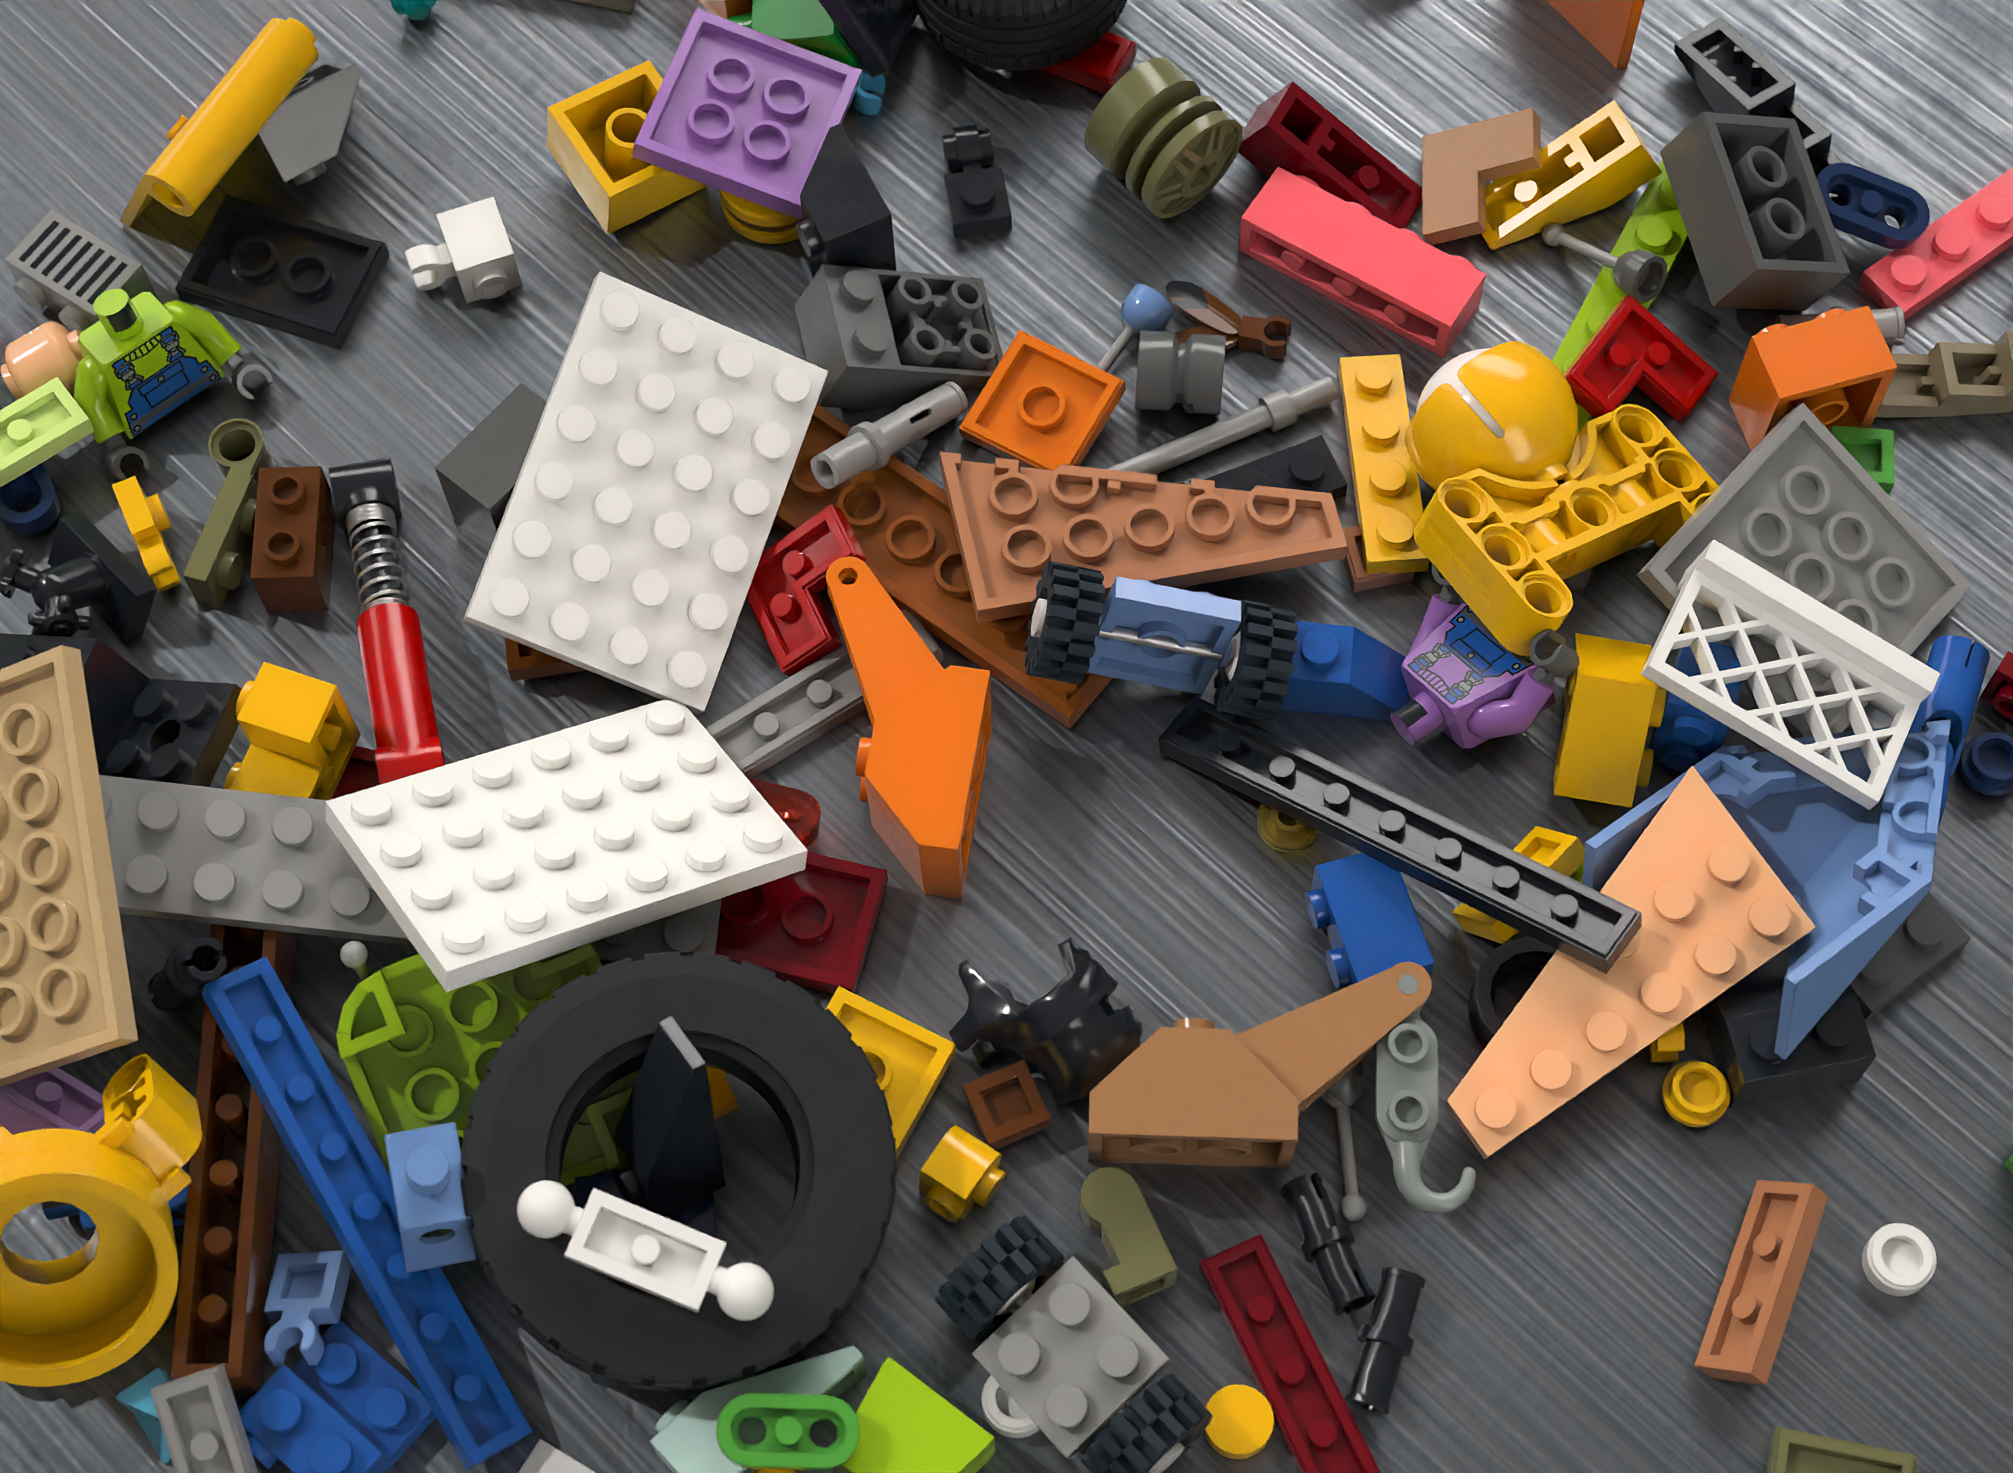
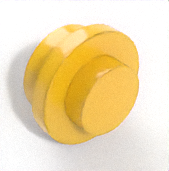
[1661,1060,1730,1127]

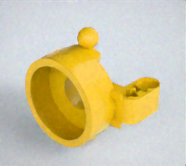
[0,1054,202,1387]

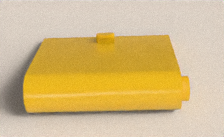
[119,18,319,227]

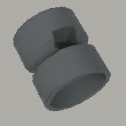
[1135,330,1226,415]

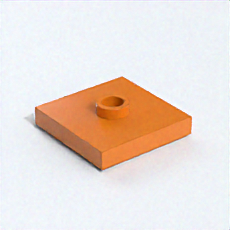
[959,330,1126,470]

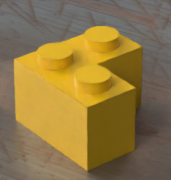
[1553,633,1666,808]
[224,662,361,800]

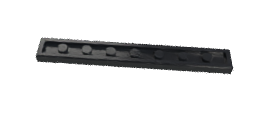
[1158,696,1642,974]

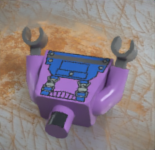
[1390,564,1579,749]

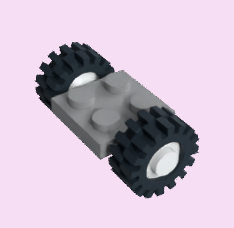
[935,1215,1213,1473]

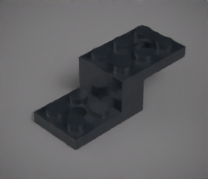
[0,633,242,787]

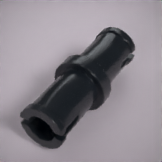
[1280,1173,1376,1315]
[1345,1267,1426,1414]

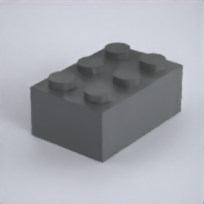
[1660,112,1850,311]

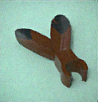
[1166,280,1291,359]

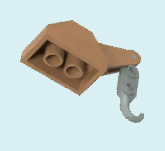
[1088,962,1476,1214]

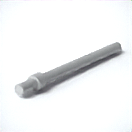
[1107,376,1338,475]

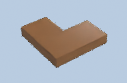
[1422,107,1541,245]

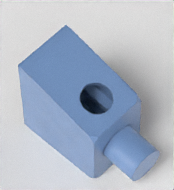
[385,1123,476,1273]

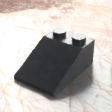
[1700,946,1876,1108]

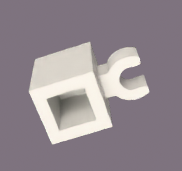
[405,197,523,303]

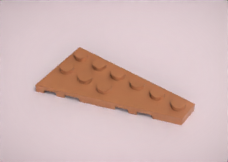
[940,452,1347,623]

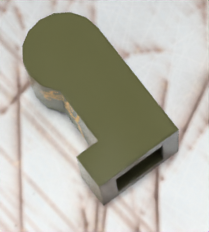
[1080,1166,1177,1308]

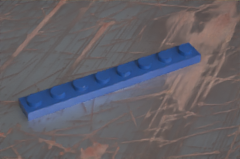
[201,957,533,1472]

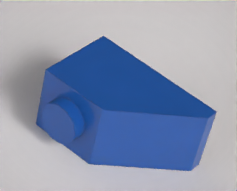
[1281,621,1409,721]

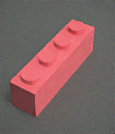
[1238,167,1486,358]

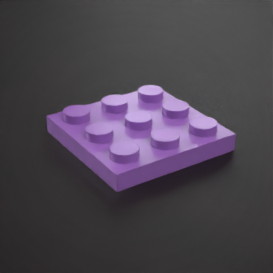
[632,8,862,220]

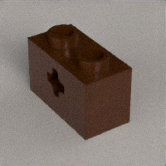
[250,466,336,612]

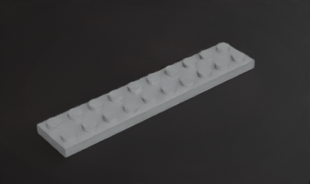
[99,775,722,966]

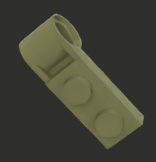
[182,418,277,610]

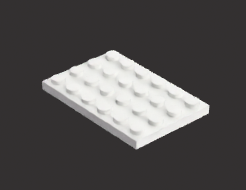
[463,272,828,715]
[326,699,808,992]

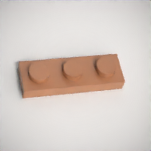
[1694,1180,1828,1385]

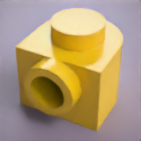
[919,1125,1006,1222]

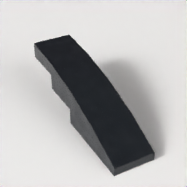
[1674,18,1844,206]

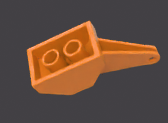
[826,557,993,899]

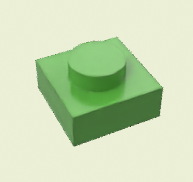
[1829,425,1895,495]

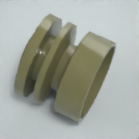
[1084,57,1243,218]

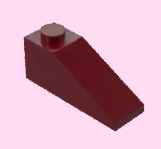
[1238,81,1422,229]

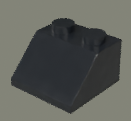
[796,123,897,283]

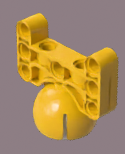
[1405,341,1719,657]

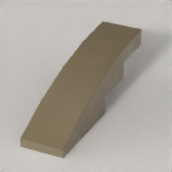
[1875,331,2013,417]

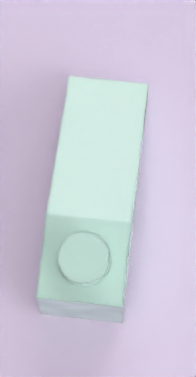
[650,1346,867,1473]

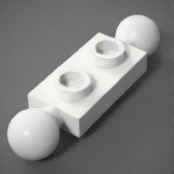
[517,1180,774,1321]

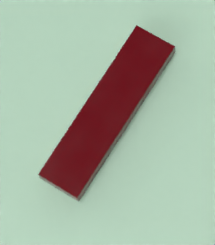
[1199,1234,1381,1473]

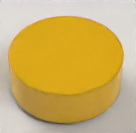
[1203,1385,1274,1459]

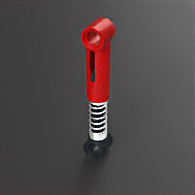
[329,457,446,785]

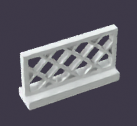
[1640,540,1940,810]

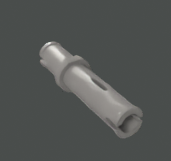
[811,381,968,489]

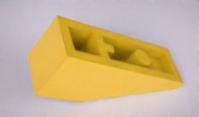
[1481,100,1662,250]

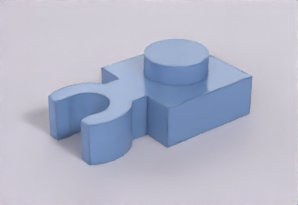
[264,1250,352,1367]

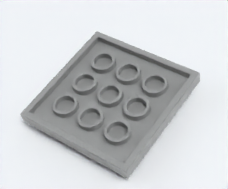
[1637,403,1972,738]

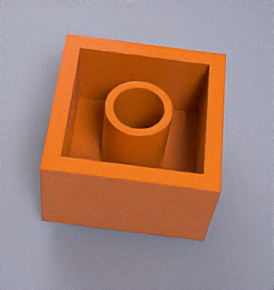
[1728,305,1897,451]

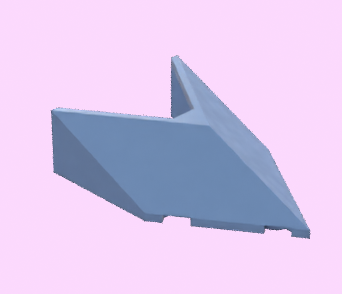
[1582,719,1951,1060]

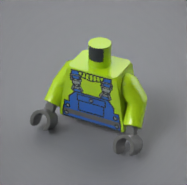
[73,289,273,481]

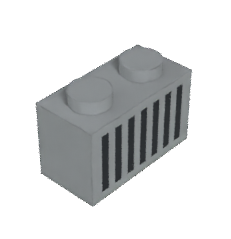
[4,209,157,332]

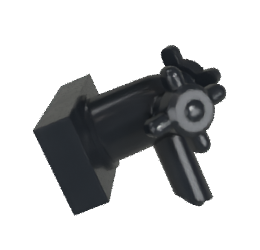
[0,511,157,641]

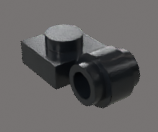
[942,124,1012,237]

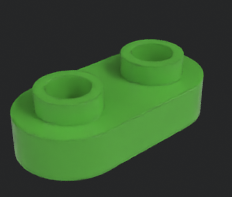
[716,1393,860,1471]

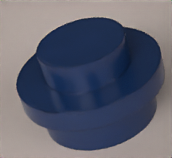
[1959,732,2013,796]

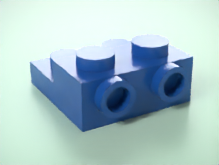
[239,1319,436,1473]

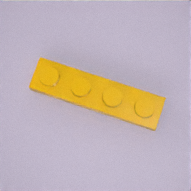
[1338,354,1430,574]

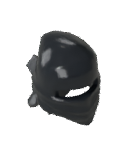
[949,937,1143,1104]

